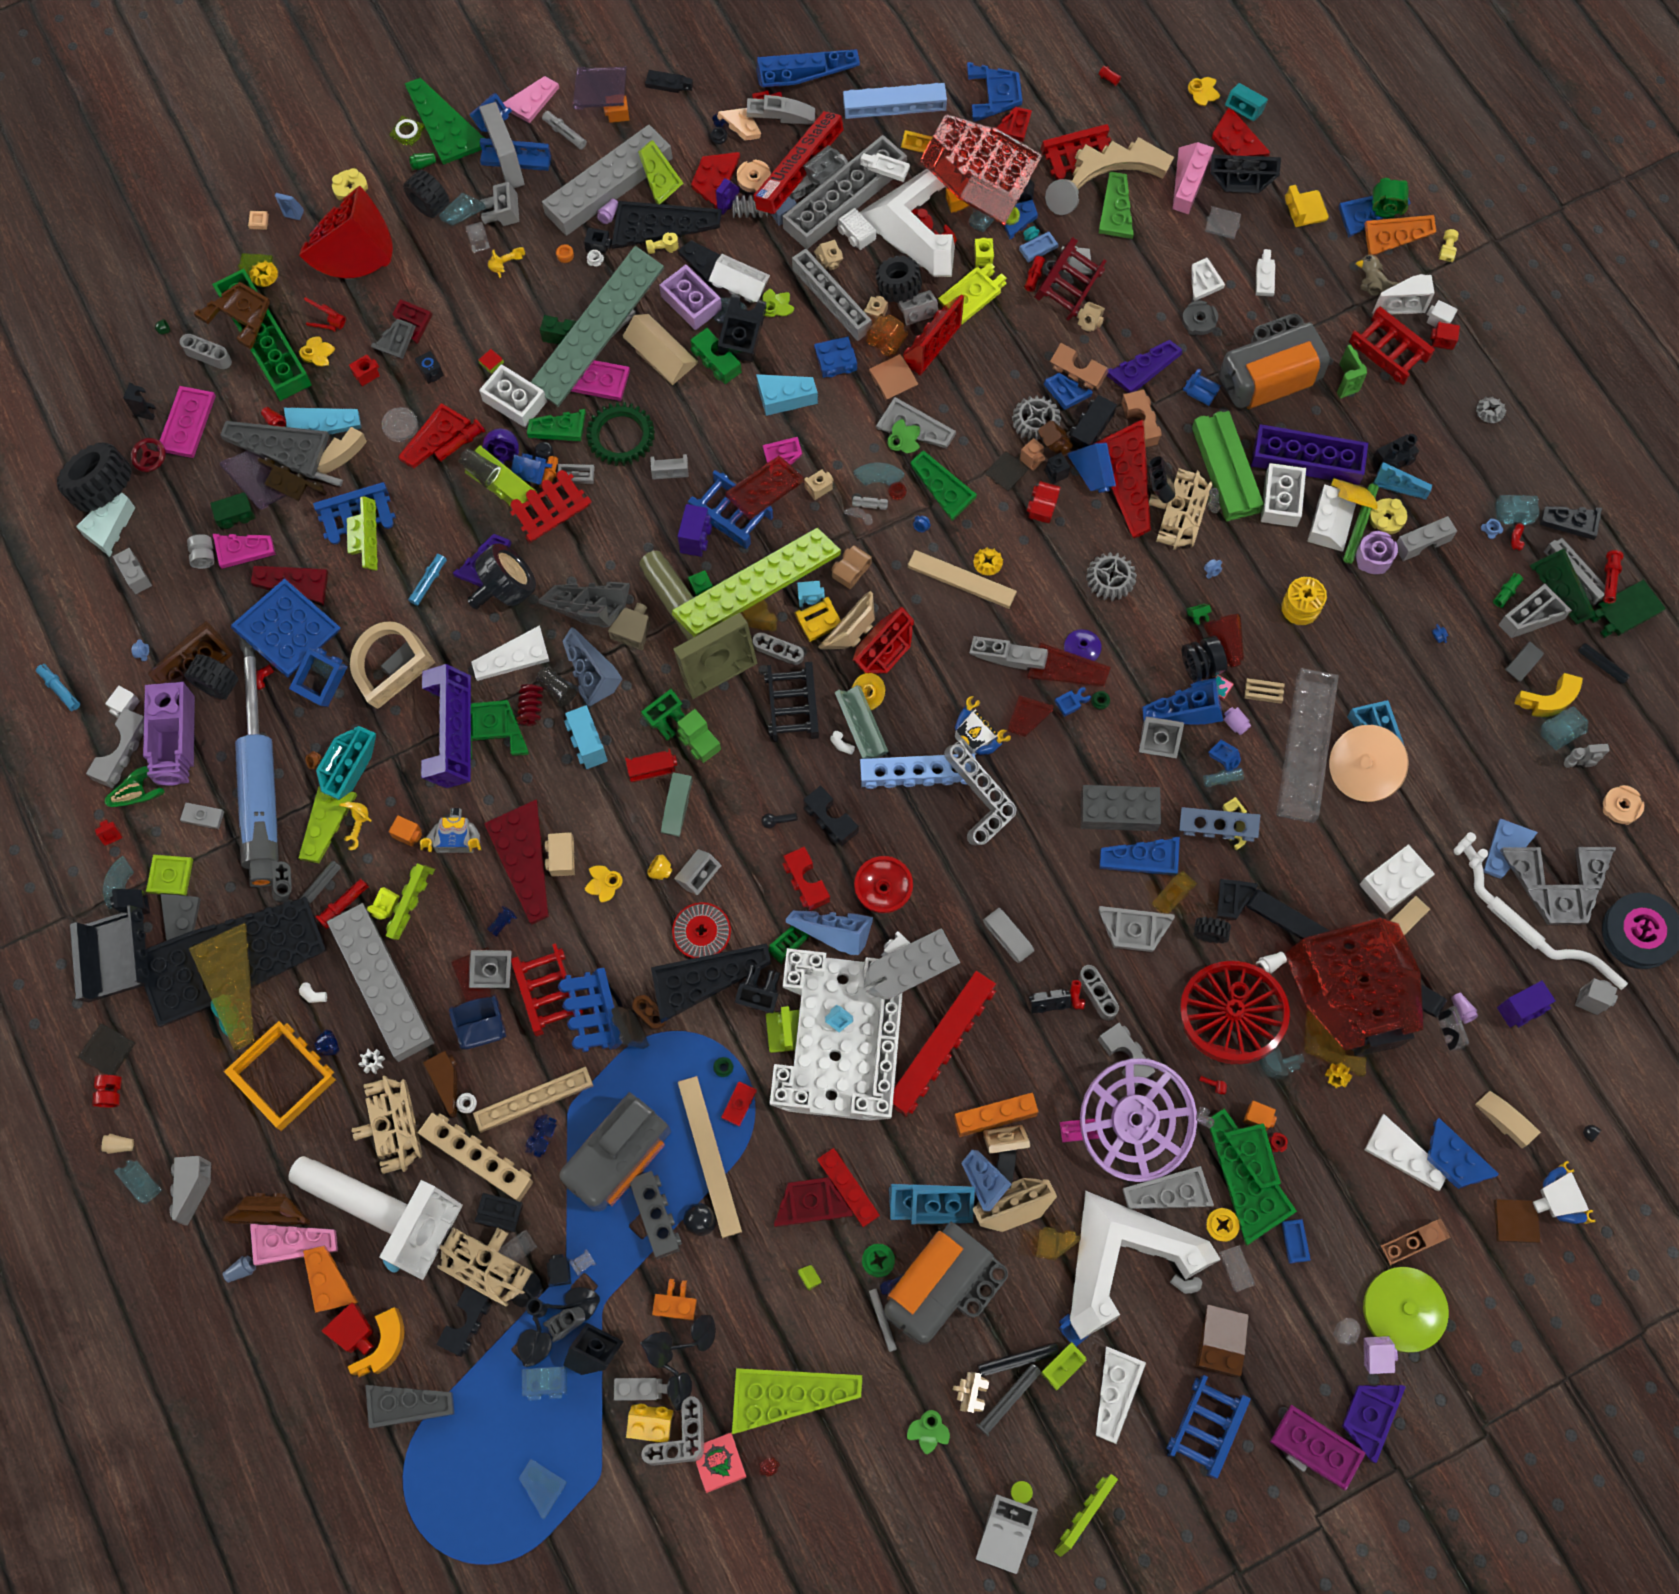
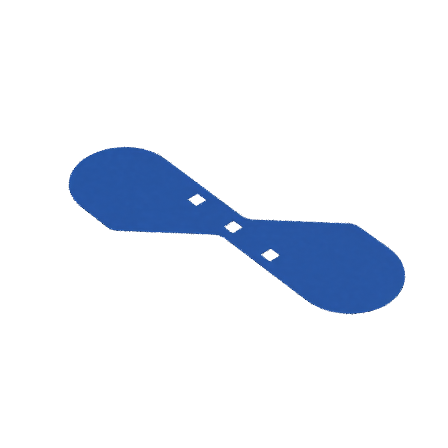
[403,1031,756,1565]

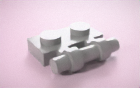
[1564,744,1609,768]

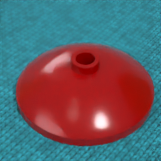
[854,856,913,913]

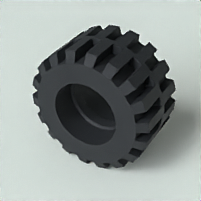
[403,170,450,218]
[876,255,922,303]
[184,654,239,700]

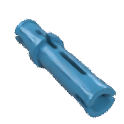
[408,554,447,606]
[36,664,80,711]

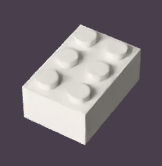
[479,364,547,428]
[1261,463,1306,527]
[1359,844,1435,914]

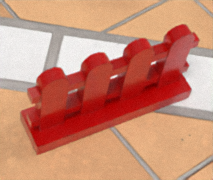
[1040,124,1111,180]
[510,470,592,544]

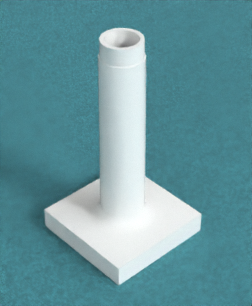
[289,1156,463,1280]

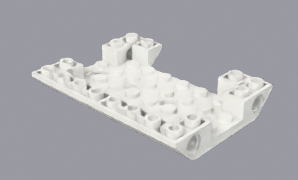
[770,948,902,1121]

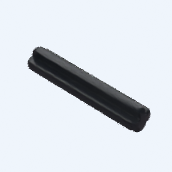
[1578,643,1630,683]

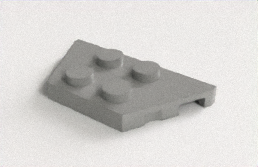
[1098,906,1175,952]

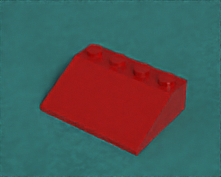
[903,294,964,375]

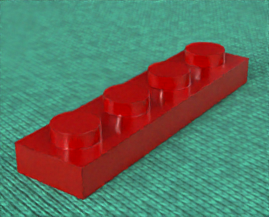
[817,1148,880,1228]

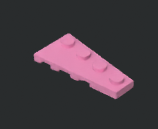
[250,1224,338,1266]

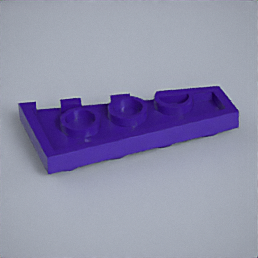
[1106,340,1182,393]

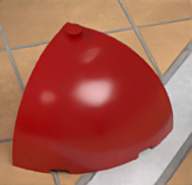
[299,186,393,278]

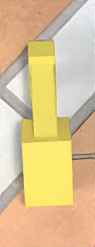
[1222,797,1247,850]

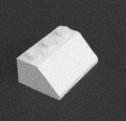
[709,254,770,303]
[1307,485,1356,552]

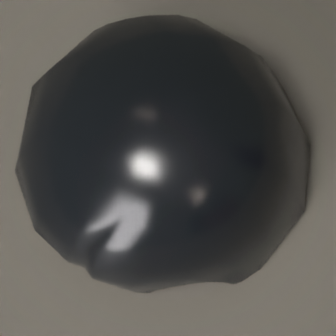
[683,1203,717,1236]

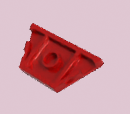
[1212,108,1270,157]
[691,152,740,209]

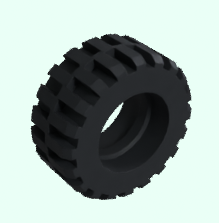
[57,442,132,512]

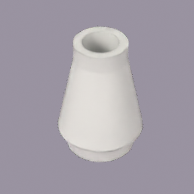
[1256,952,1287,974]

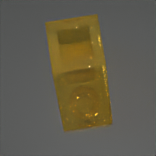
[741,599,778,632]
[1035,1227,1081,1260]

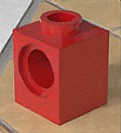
[1430,322,1460,350]
[349,354,380,386]

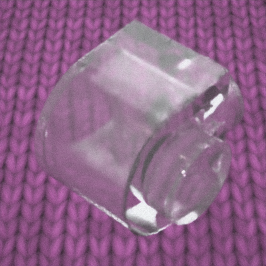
[1333,1318,1360,1346]

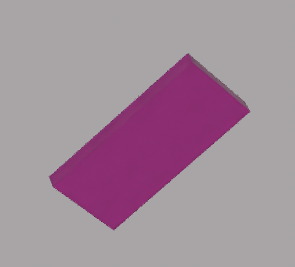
[1270,1405,1366,1491]

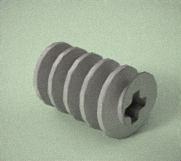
[733,195,768,218]

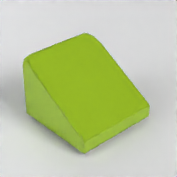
[798,1265,821,1291]

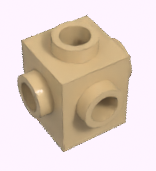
[814,240,843,270]
[1077,302,1105,332]

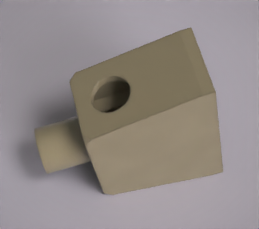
[608,603,650,651]

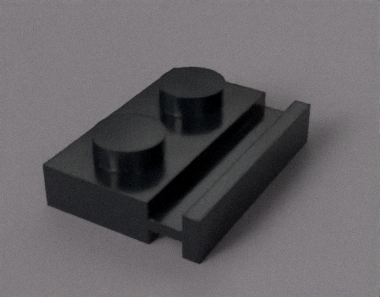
[474,1193,523,1233]

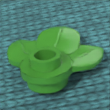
[888,419,920,453]
[907,1410,950,1454]

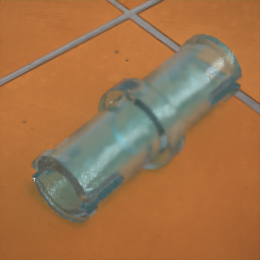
[1203,768,1244,787]

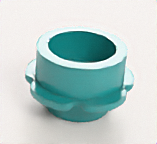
[1023,226,1040,241]

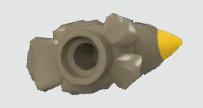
[1355,254,1399,296]

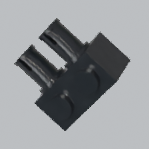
[1373,434,1419,469]
[734,964,781,1013]

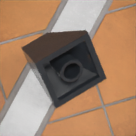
[563,1323,624,1375]

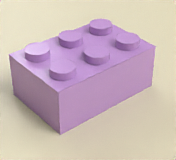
[659,265,722,330]

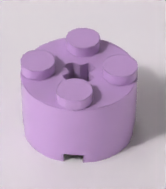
[1356,531,1398,574]

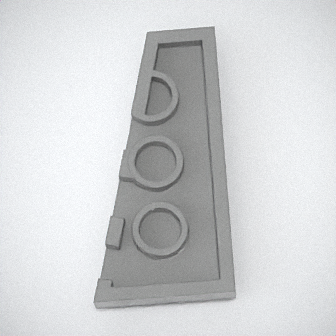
[1122,1166,1214,1209]

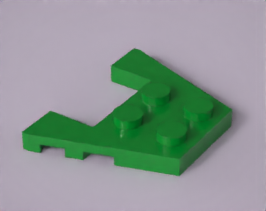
[471,700,529,760]

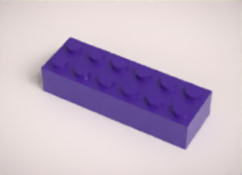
[1251,424,1368,485]

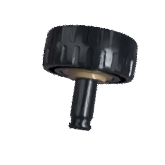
[468,543,536,609]

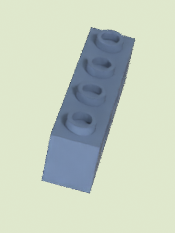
[1180,807,1261,842]

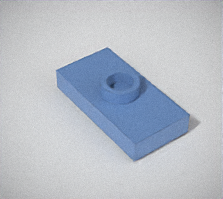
[1019,232,1058,263]

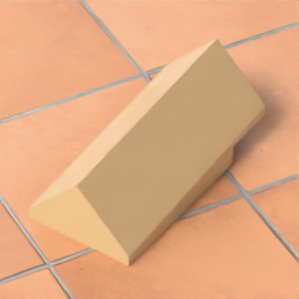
[623,314,698,385]

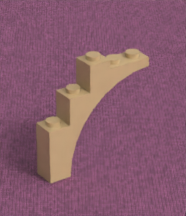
[1070,137,1174,189]

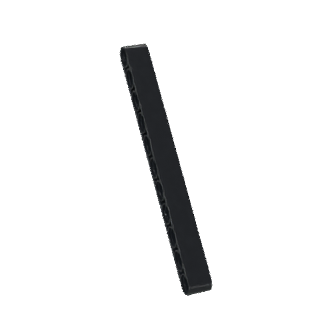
[1246,889,1447,1018]

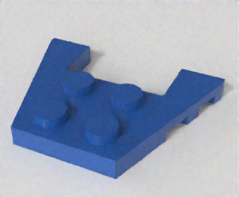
[967,62,1022,122]

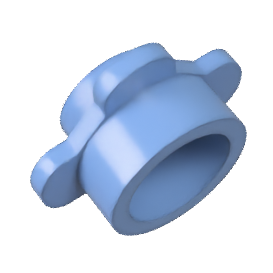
[1481,519,1503,539]
[1204,559,1222,578]
[132,640,149,661]

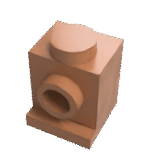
[1020,438,1045,471]

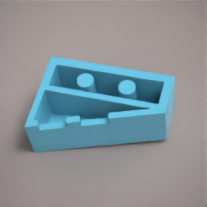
[756,374,818,416]

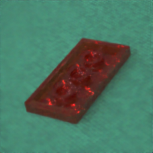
[726,455,804,520]

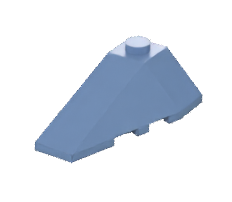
[786,910,873,955]

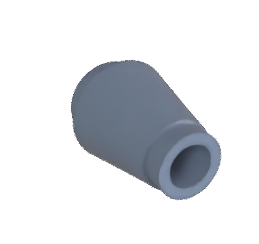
[223,1256,256,1283]

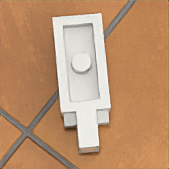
[860,153,910,182]
[1256,249,1275,297]

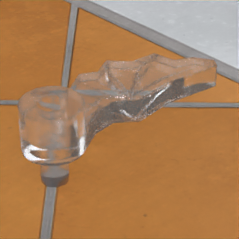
[844,507,872,525]

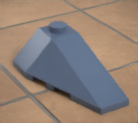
[563,627,622,706]

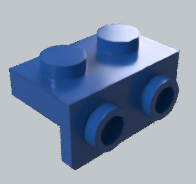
[469,93,512,132]
[511,453,552,484]

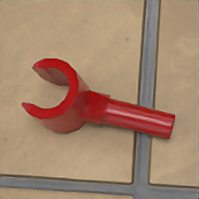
[1200,1076,1227,1095]

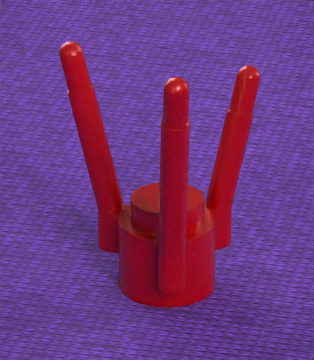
[304,297,346,332]

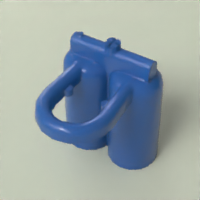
[1183,369,1221,406]

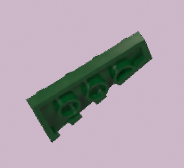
[1529,549,1596,624]

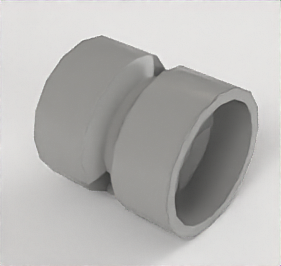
[187,535,214,569]

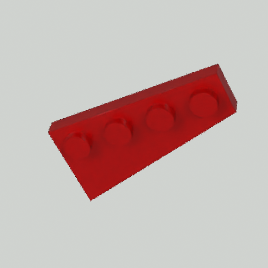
[398,403,471,469]

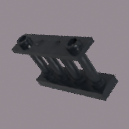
[764,662,819,742]

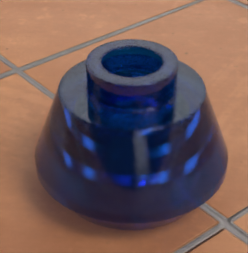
[314,1029,340,1056]

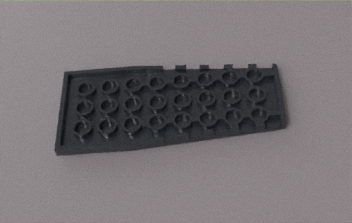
[144,896,326,1028]

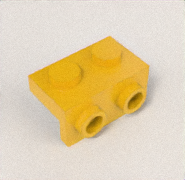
[626,1404,673,1443]

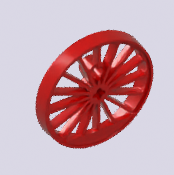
[1181,961,1290,1064]

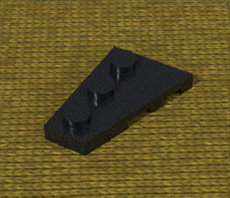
[1540,506,1602,540]

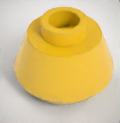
[647,854,672,880]

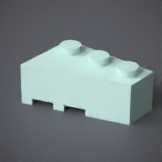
[76,493,135,556]

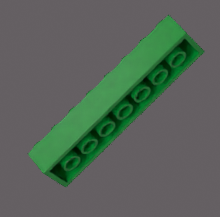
[212,268,312,401]

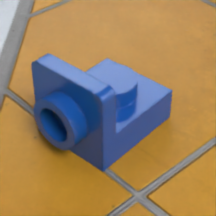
[1208,740,1241,773]
[1058,1314,1091,1347]

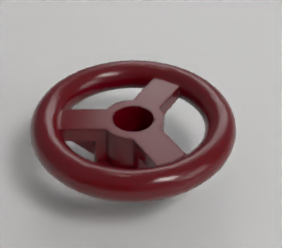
[131,438,166,472]

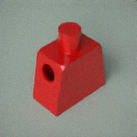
[322,1302,374,1356]

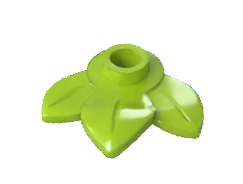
[763,289,794,317]

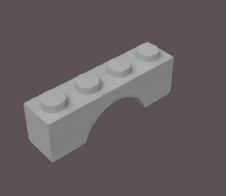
[86,708,144,788]

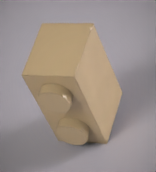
[545,833,575,877]

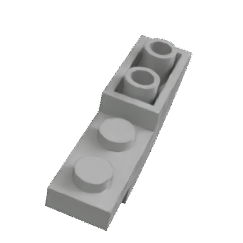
[747,95,815,125]
[969,636,1048,670]

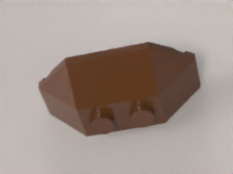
[223,1193,310,1225]

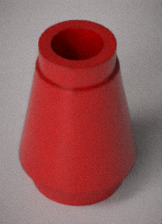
[261,407,286,427]

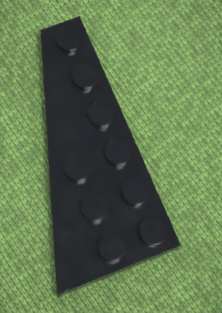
[612,201,722,249]
[651,943,771,1023]

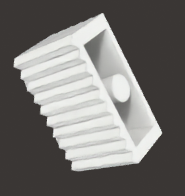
[837,208,876,250]

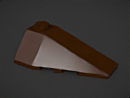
[148,621,233,684]

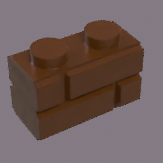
[1038,421,1073,455]

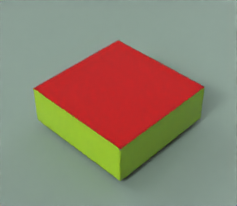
[478,349,504,373]

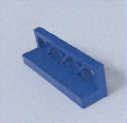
[480,138,551,171]

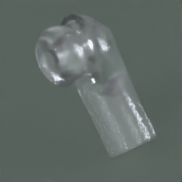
[1207,488,1220,513]
[1195,1106,1214,1128]

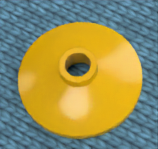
[852,673,885,710]

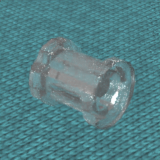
[569,1249,596,1276]

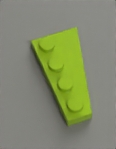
[299,786,357,863]
[1054,1474,1118,1557]

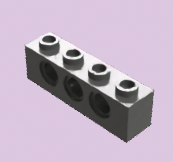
[630,1171,682,1260]

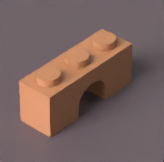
[1050,343,1109,390]
[1121,390,1162,447]

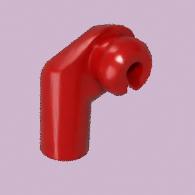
[256,664,274,690]
[1070,980,1086,1010]

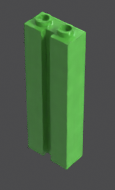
[1192,411,1264,522]

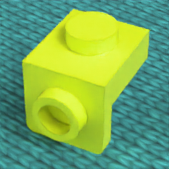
[367,887,400,920]

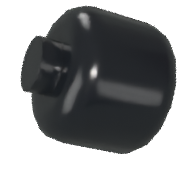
[535,442,554,462]

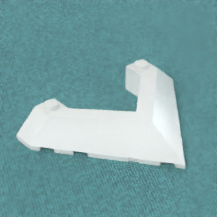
[860,156,964,277]
[1070,1191,1221,1340]

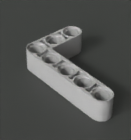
[479,102,525,188]
[944,744,1016,845]

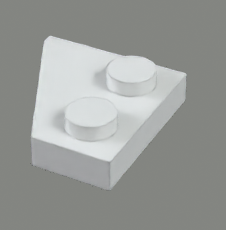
[1191,258,1225,301]

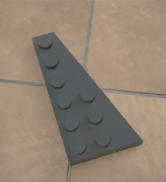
[220,421,329,479]

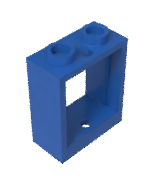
[289,647,348,707]

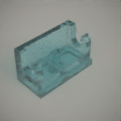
[114,1160,162,1205]

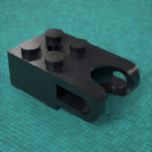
[718,294,767,362]

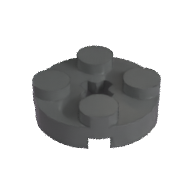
[1182,301,1218,335]

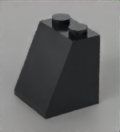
[1349,999,1415,1056]

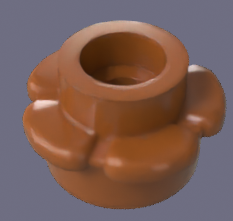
[305,751,322,770]

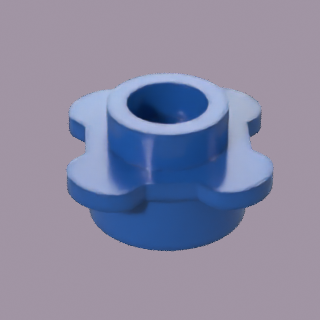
[1432,624,1448,643]

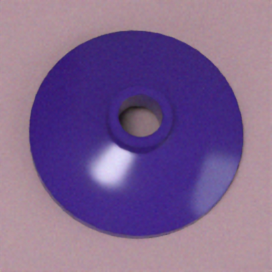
[1064,629,1101,665]

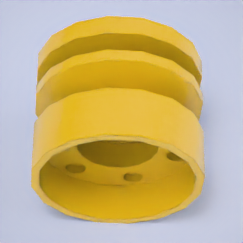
[1281,577,1327,625]

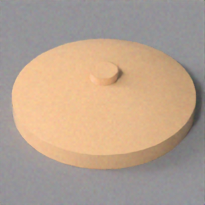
[1329,725,1409,802]

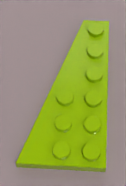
[732,1368,862,1435]

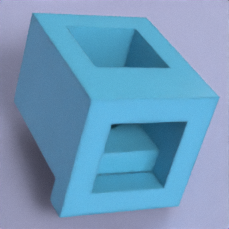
[797,581,825,607]

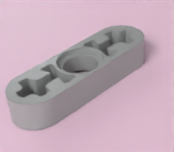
[753,633,804,665]

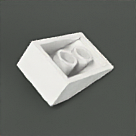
[1372,274,1434,315]

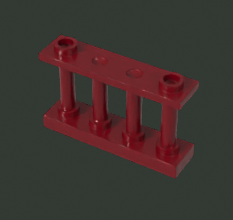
[1034,237,1107,321]

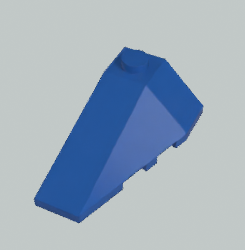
[1142,678,1223,725]

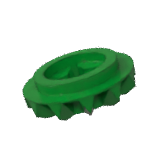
[862,1244,895,1278]

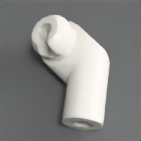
[831,731,855,755]
[299,983,327,1003]

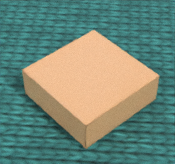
[248,211,269,230]

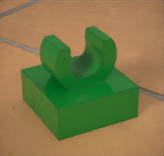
[1187,603,1212,625]

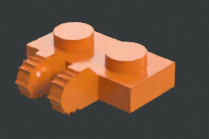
[652,1279,697,1321]

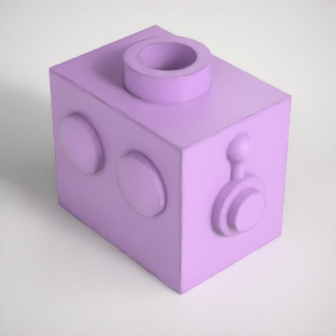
[1364,1336,1398,1374]

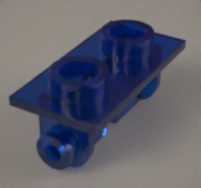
[525,1114,557,1158]

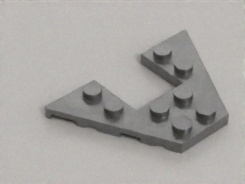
[1500,847,1616,925]

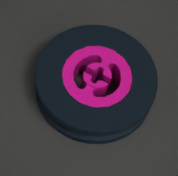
[1602,892,1679,969]

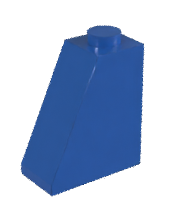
[1068,443,1116,493]

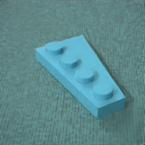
[284,408,361,435]

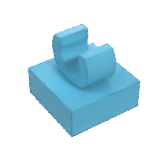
[825,1005,854,1032]

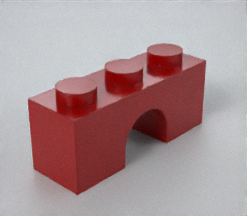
[782,846,830,911]

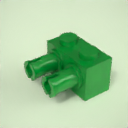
[640,689,686,741]

